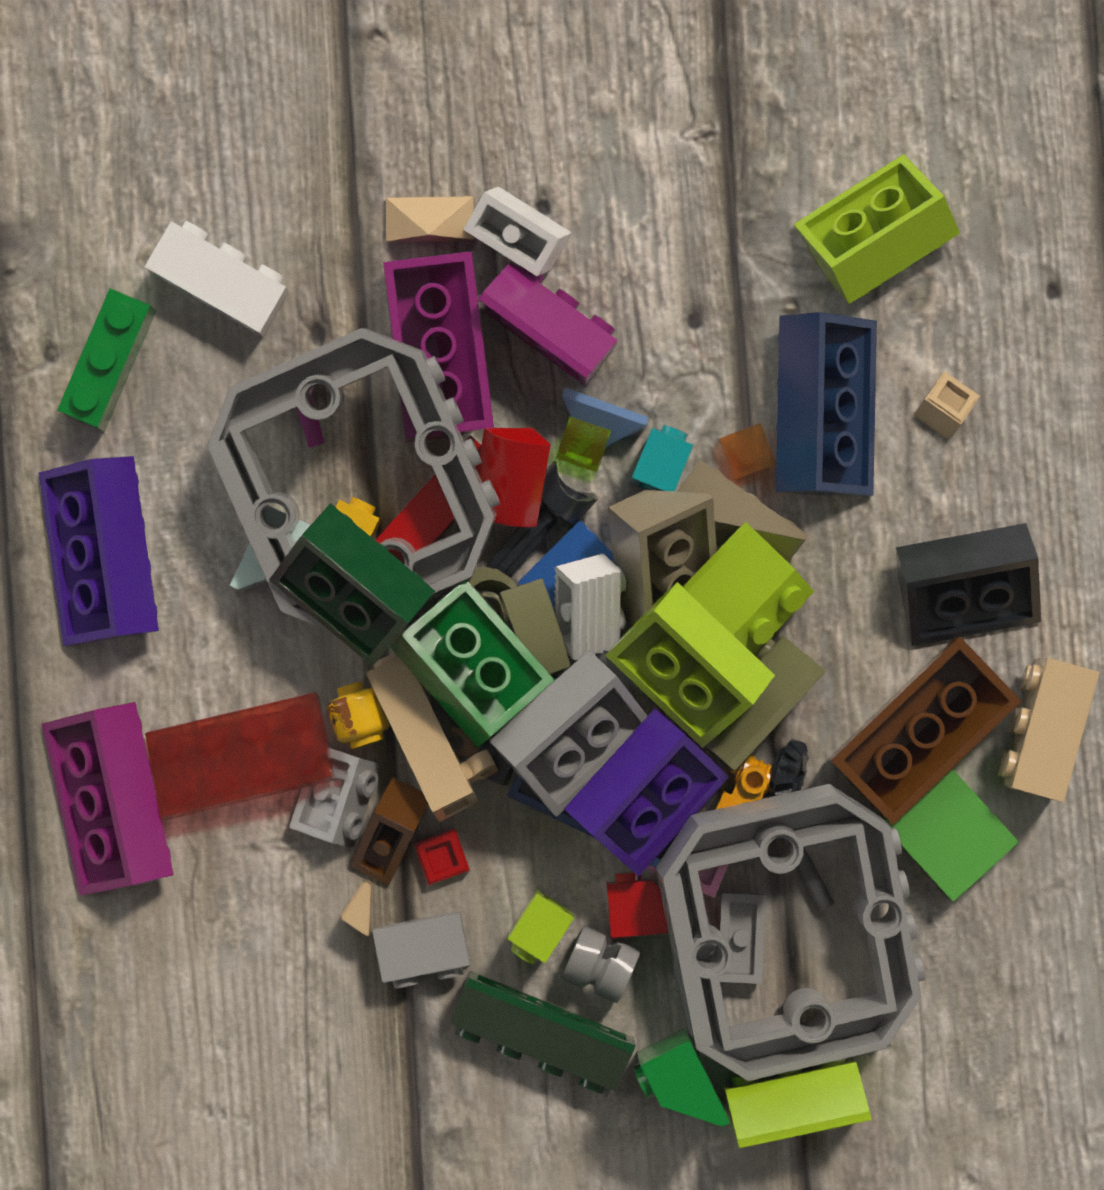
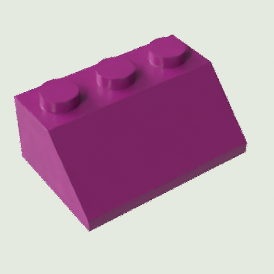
[478,262,618,387]

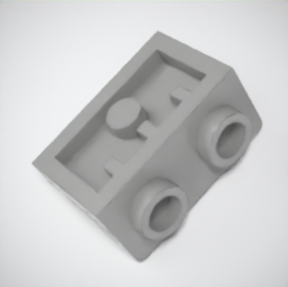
[289,744,380,848]

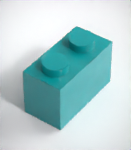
[630,425,693,491]

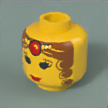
[327,681,390,749]

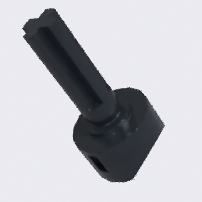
[487,461,598,577]

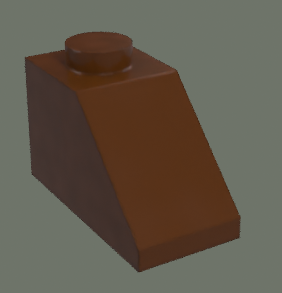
[350,777,429,885]

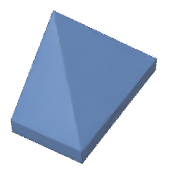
[562,388,649,449]

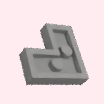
[673,892,766,984]

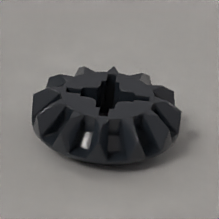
[770,739,809,797]

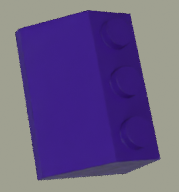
[564,709,729,876]

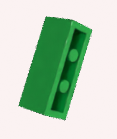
[57,288,156,432]

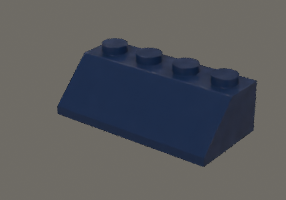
[775,312,877,496]

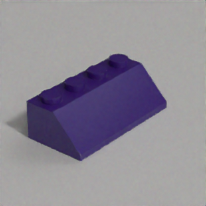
[38,456,159,646]

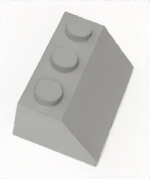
[489,650,647,817]

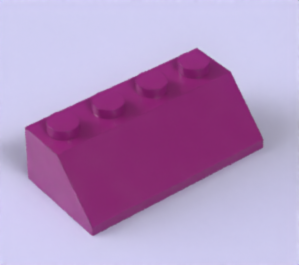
[383,251,494,443]
[41,702,174,896]

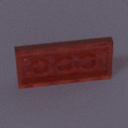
[145,692,336,821]

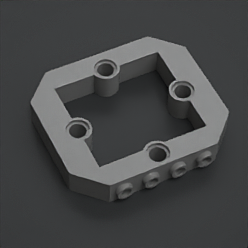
[207,328,500,630]
[656,784,925,1081]

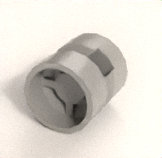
[560,925,640,1003]

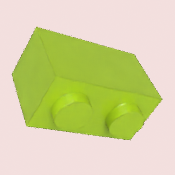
[507,889,575,965]

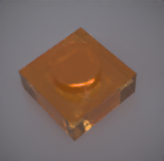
[719,423,776,481]

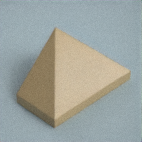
[386,196,474,243]

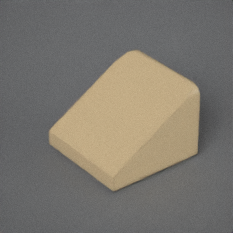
[914,371,980,439]
[340,880,373,936]

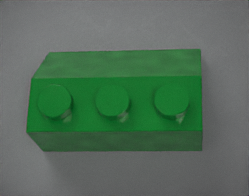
[390,579,555,748]
[634,1028,730,1127]

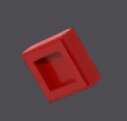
[414,828,470,885]

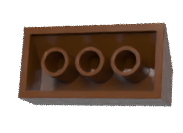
[827,637,1022,825]

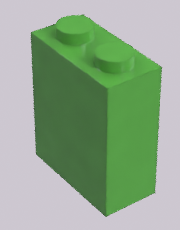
[882,769,1019,902]

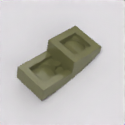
[499,578,571,675]

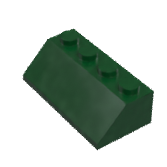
[449,971,636,1094]

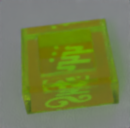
[556,416,611,473]

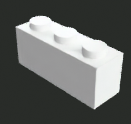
[145,221,289,337]

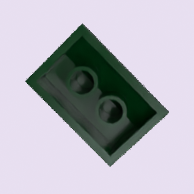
[269,503,435,666]

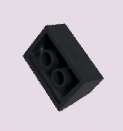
[896,523,1041,646]

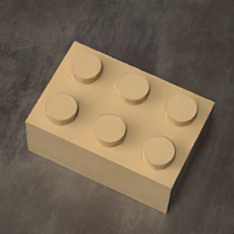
[996,657,1100,802]

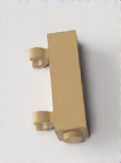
[366,654,498,822]

